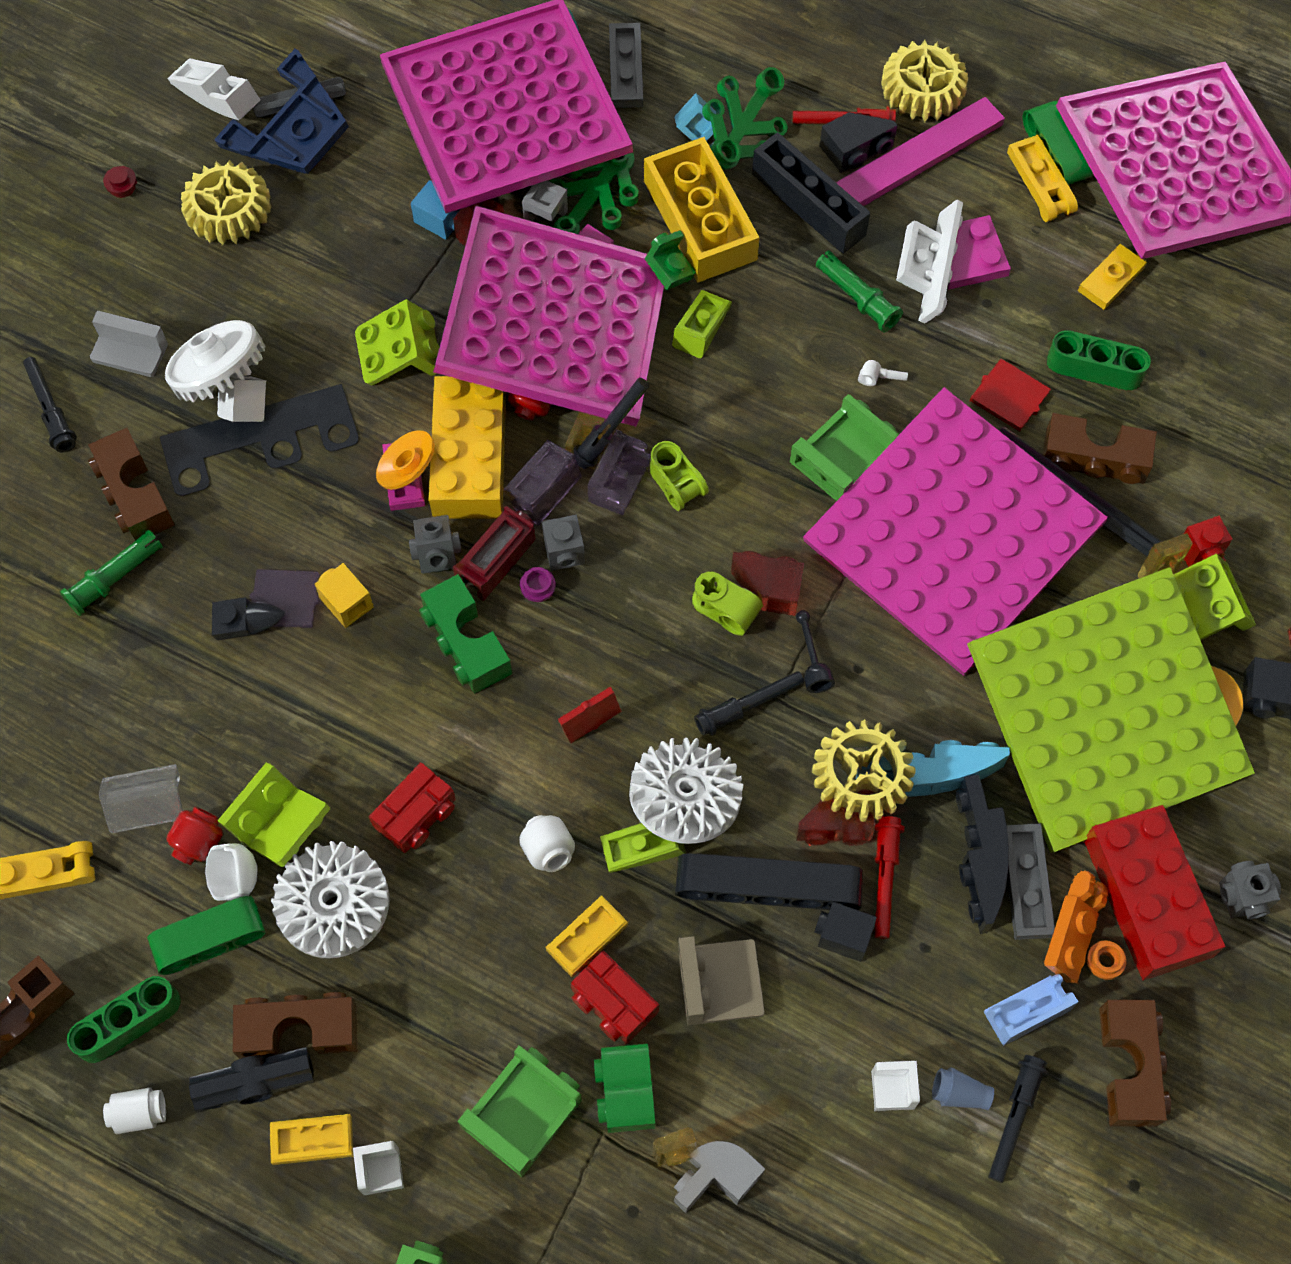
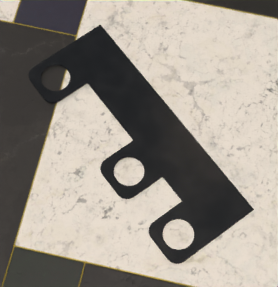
[160,384,359,496]

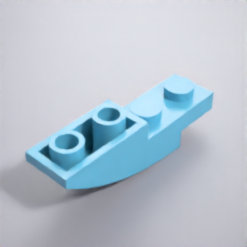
[856,740,1010,796]

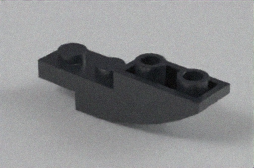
[956,775,1009,934]

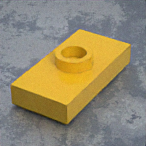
[1078,243,1147,310]
[546,895,628,978]
[270,1114,354,1165]

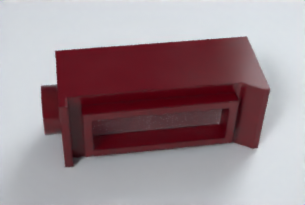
[453,506,536,601]

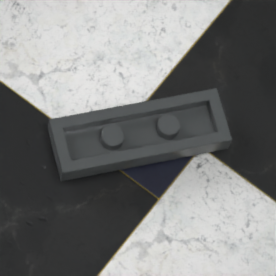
[609,23,643,108]
[1007,824,1055,940]

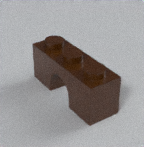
[1043,413,1157,484]
[88,427,175,541]
[0,955,75,1059]
[233,992,357,1059]
[1099,1000,1171,1127]

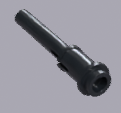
[23,357,77,453]
[572,377,649,469]
[694,671,804,736]
[988,1055,1049,1183]

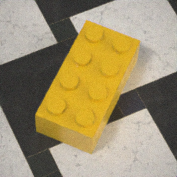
[644,137,759,283]
[429,376,506,519]

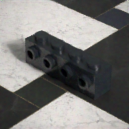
[752,132,870,254]

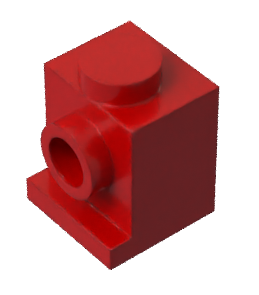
[1177,516,1232,567]

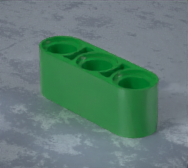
[1022,100,1094,186]
[1047,330,1151,391]
[147,896,266,975]
[67,976,181,1063]

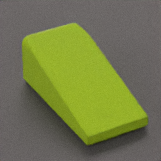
[672,290,732,358]
[600,823,686,873]

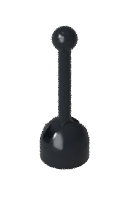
[796,610,835,693]

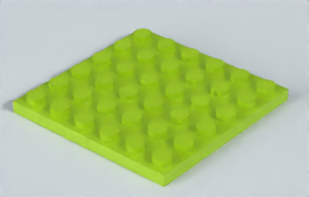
[967,567,1255,852]

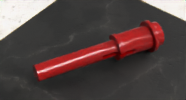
[793,106,896,124]
[874,816,905,939]

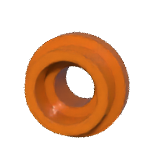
[1087,941,1126,980]

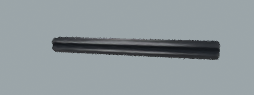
[999,427,1171,564]

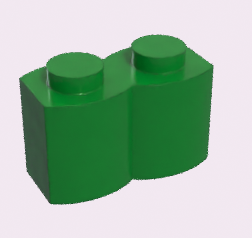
[594,1044,655,1133]

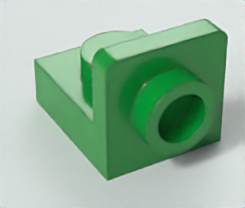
[645,230,696,290]

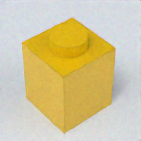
[315,563,374,628]

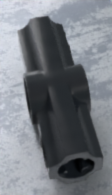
[189,1047,315,1113]

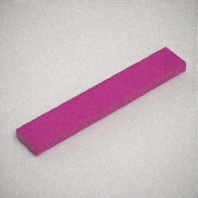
[836,97,1005,206]

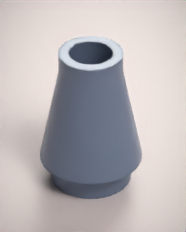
[932,1067,994,1110]

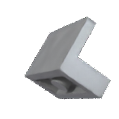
[90,311,168,377]

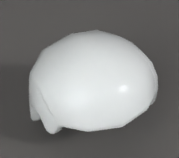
[205,843,258,901]

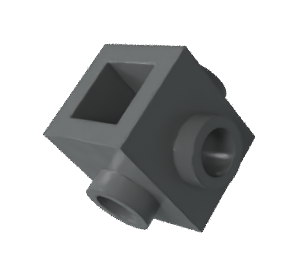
[409,515,462,574]
[1219,861,1281,919]

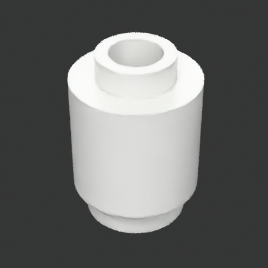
[103,1087,166,1134]

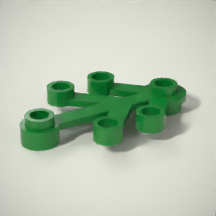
[702,67,788,170]
[549,153,639,234]

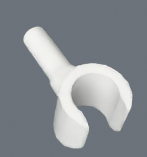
[858,360,908,386]

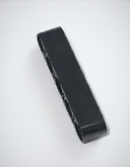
[675,853,863,910]

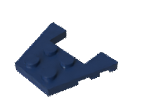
[214,48,349,174]

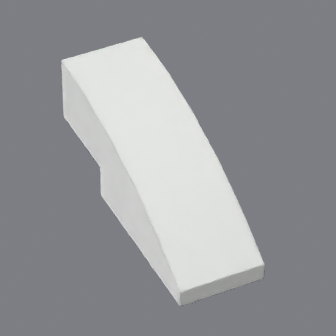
[168,59,260,121]

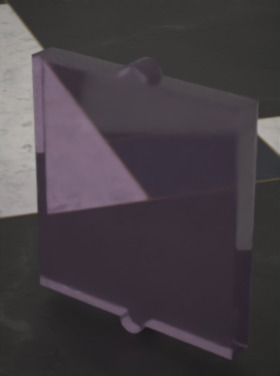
[249,569,320,628]

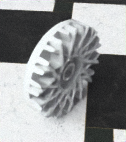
[165,320,265,403]
[629,738,743,844]
[271,841,389,958]

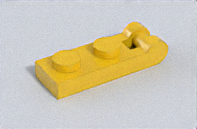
[1007,135,1078,222]
[0,841,95,899]

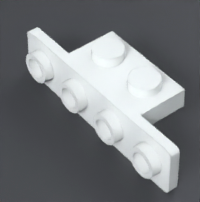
[896,200,963,324]

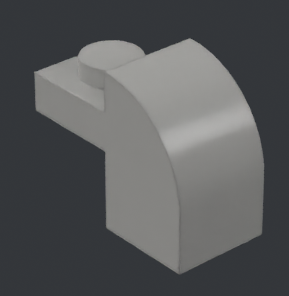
[674,1141,765,1213]

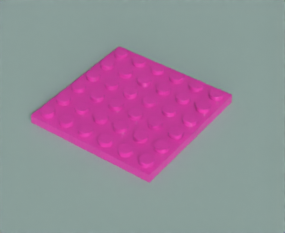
[380,0,633,213]
[1056,61,1291,259]
[433,206,664,427]
[803,387,1108,676]

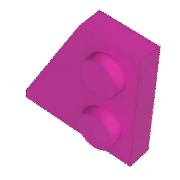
[947,215,1011,290]

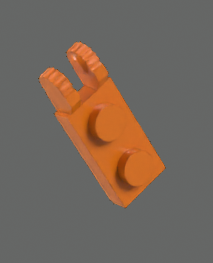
[1044,870,1109,983]

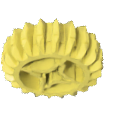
[881,40,968,123]
[181,160,271,245]
[812,719,916,822]

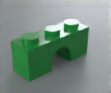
[419,574,512,694]

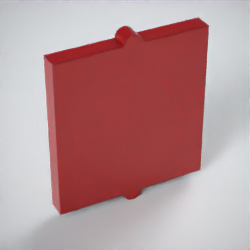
[970,359,1051,432]
[558,687,622,743]

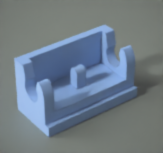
[983,974,1078,1046]

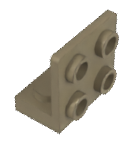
[678,936,765,1026]

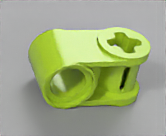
[650,441,709,511]
[692,572,763,636]

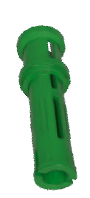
[816,250,903,333]
[59,530,163,616]

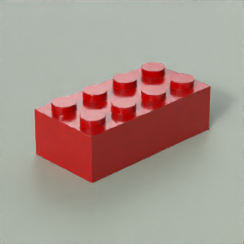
[1084,805,1225,981]

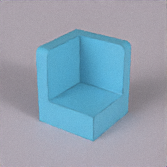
[674,93,716,141]

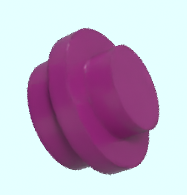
[520,567,556,602]

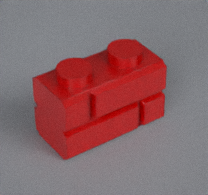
[369,762,456,853]
[571,951,659,1044]

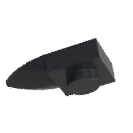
[212,597,285,640]

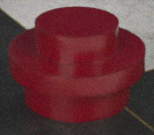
[103,166,137,198]

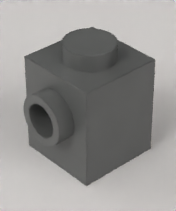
[542,514,585,571]

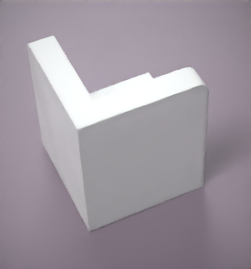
[217,376,266,422]
[871,1061,920,1111]
[353,1141,404,1195]

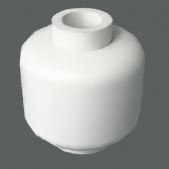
[520,815,575,872]

